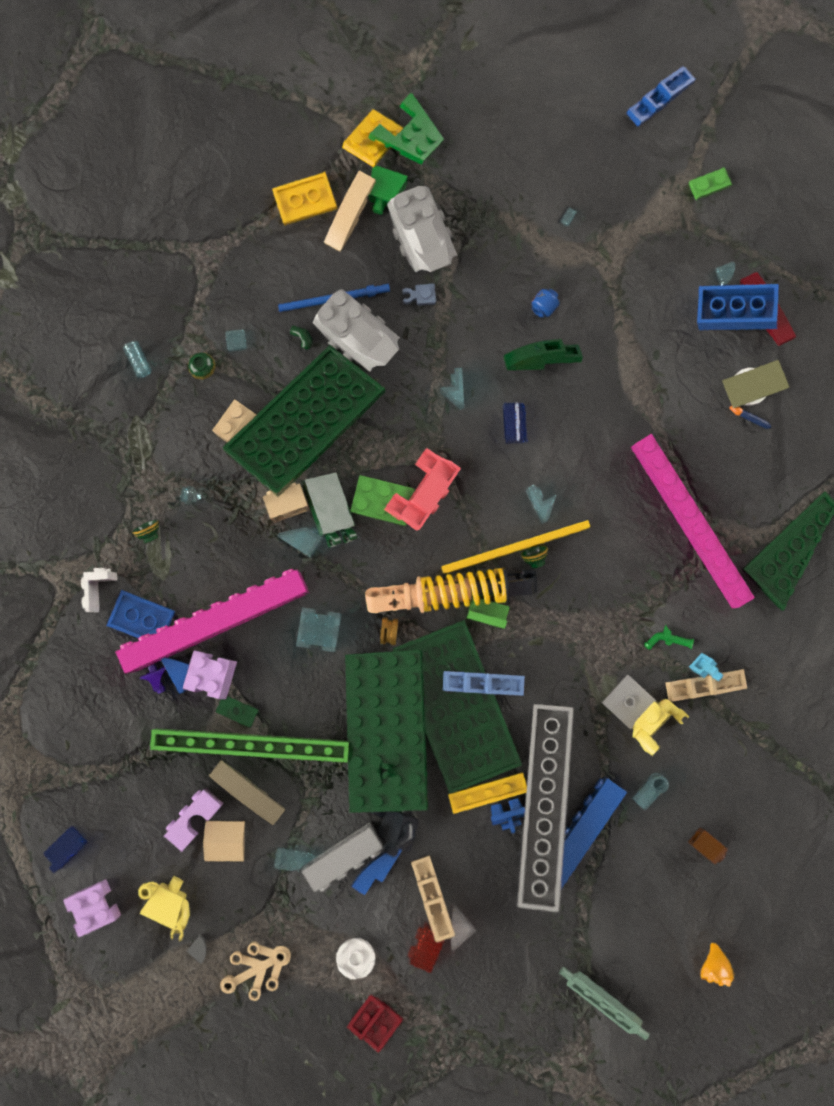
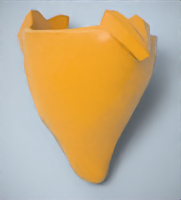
[701,943,734,986]

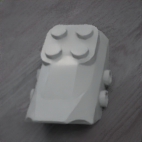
[387,186,458,272]
[313,289,400,371]

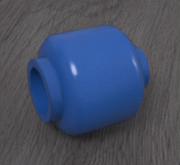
[531,289,559,318]

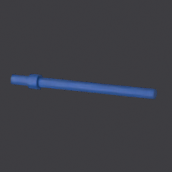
[278,284,390,312]

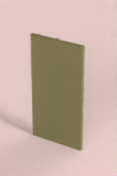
[722,360,790,409]

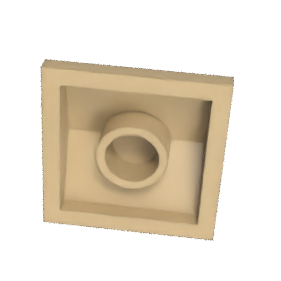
[203,821,245,861]

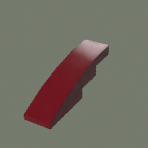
[740,272,796,346]

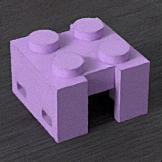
[183,651,237,699]
[63,879,121,937]

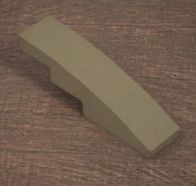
[209,760,285,825]

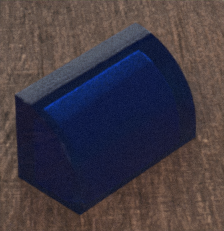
[503,403,528,444]

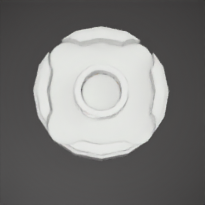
[336,938,375,979]

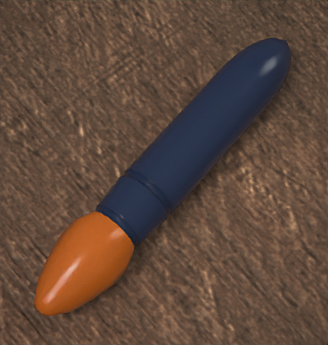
[729,406,771,429]

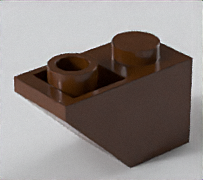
[688,828,728,865]

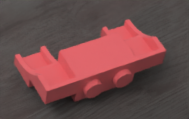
[384,448,461,531]

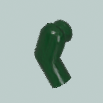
[290,325,313,349]

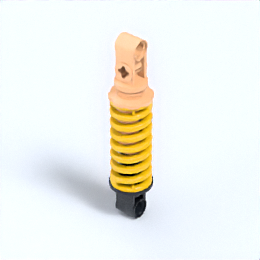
[365,567,538,613]

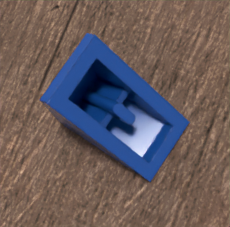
[161,657,190,694]

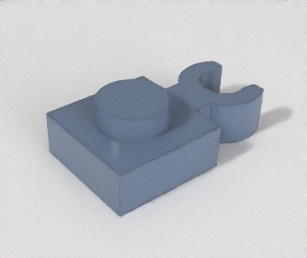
[403,284,436,306]

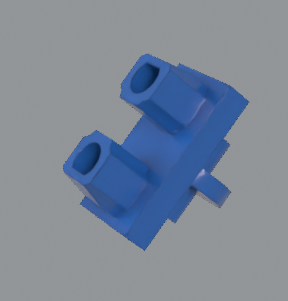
[491,798,525,833]

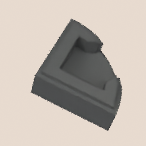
[187,934,207,964]

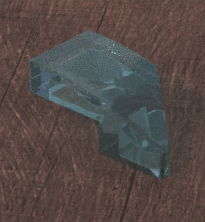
[274,847,315,871]

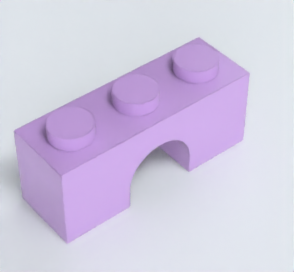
[164,788,224,852]

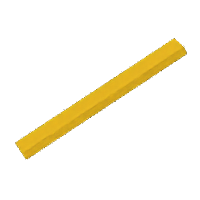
[441,520,590,574]

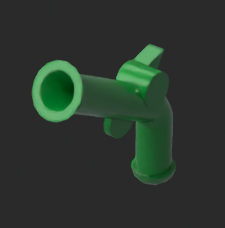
[644,625,694,650]

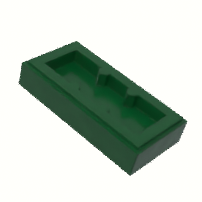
[215,696,259,728]

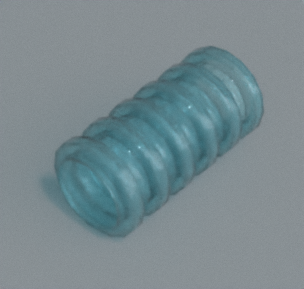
[123,341,152,378]

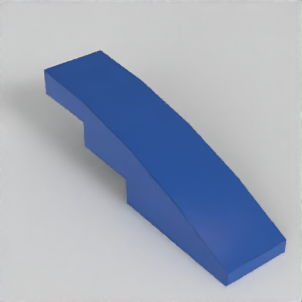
[626,66,696,127]

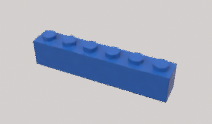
[561,776,627,889]

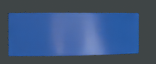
[351,850,402,895]

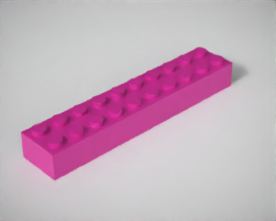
[116,569,309,673]

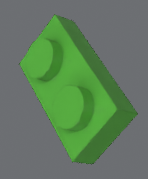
[689,167,732,200]

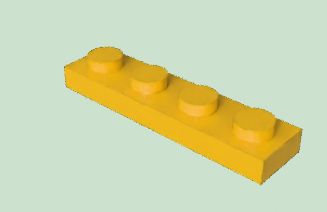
[448,772,527,814]

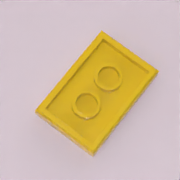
[272,172,337,225]

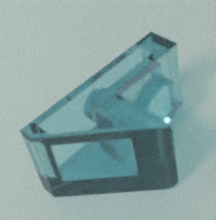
[440,368,464,409]
[526,485,557,524]

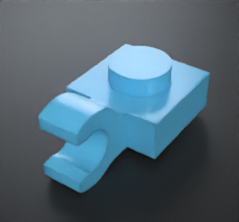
[689,653,724,681]

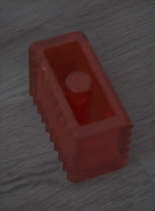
[407,923,445,973]

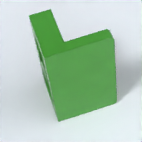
[467,598,509,629]

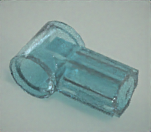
[632,773,669,810]

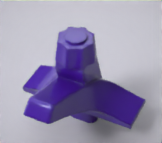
[140,664,166,694]

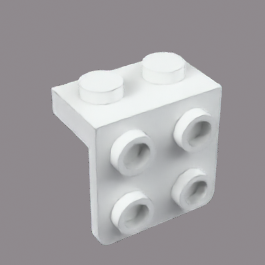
[81,568,117,613]

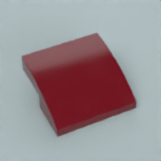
[347,994,404,1053]

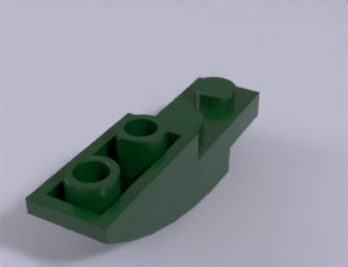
[503,339,583,371]

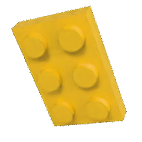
[342,109,403,167]

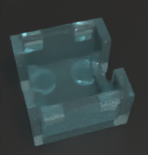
[296,607,342,652]

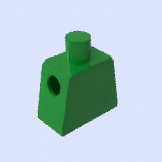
[368,166,407,215]

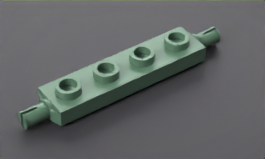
[559,967,650,1040]

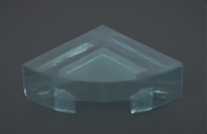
[715,262,735,286]

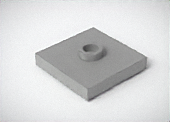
[601,674,656,729]

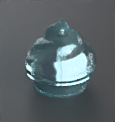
[180,486,201,505]

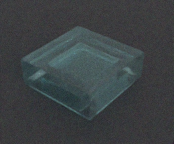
[225,329,247,352]

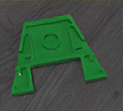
[368,93,444,165]

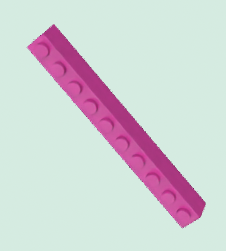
[631,434,755,609]

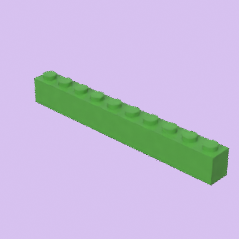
[150,728,349,762]

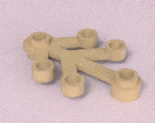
[220,941,291,1001]

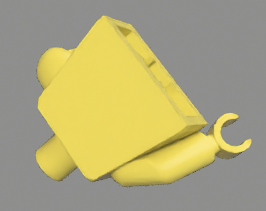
[632,699,689,756]
[139,877,190,941]

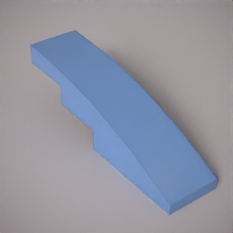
[442,671,525,696]

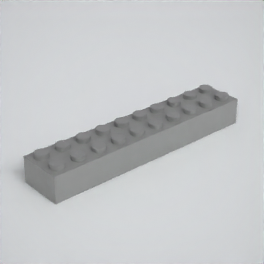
[518,704,574,912]

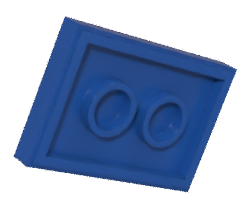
[106,590,175,638]

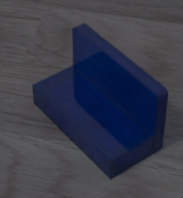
[43,826,88,873]

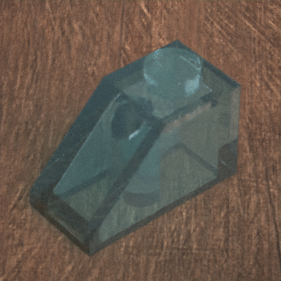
[278,527,324,558]

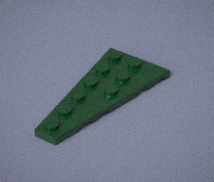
[742,491,834,611]

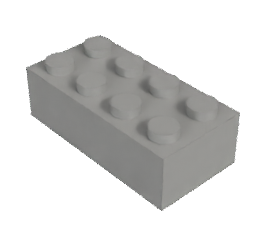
[302,822,383,892]

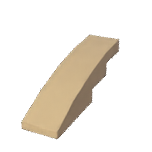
[324,171,376,252]
[665,669,747,702]
[411,855,455,942]

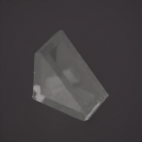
[450,905,476,950]

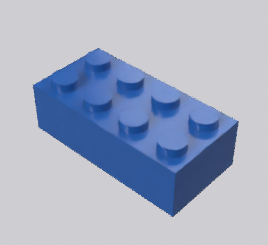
[697,284,779,330]

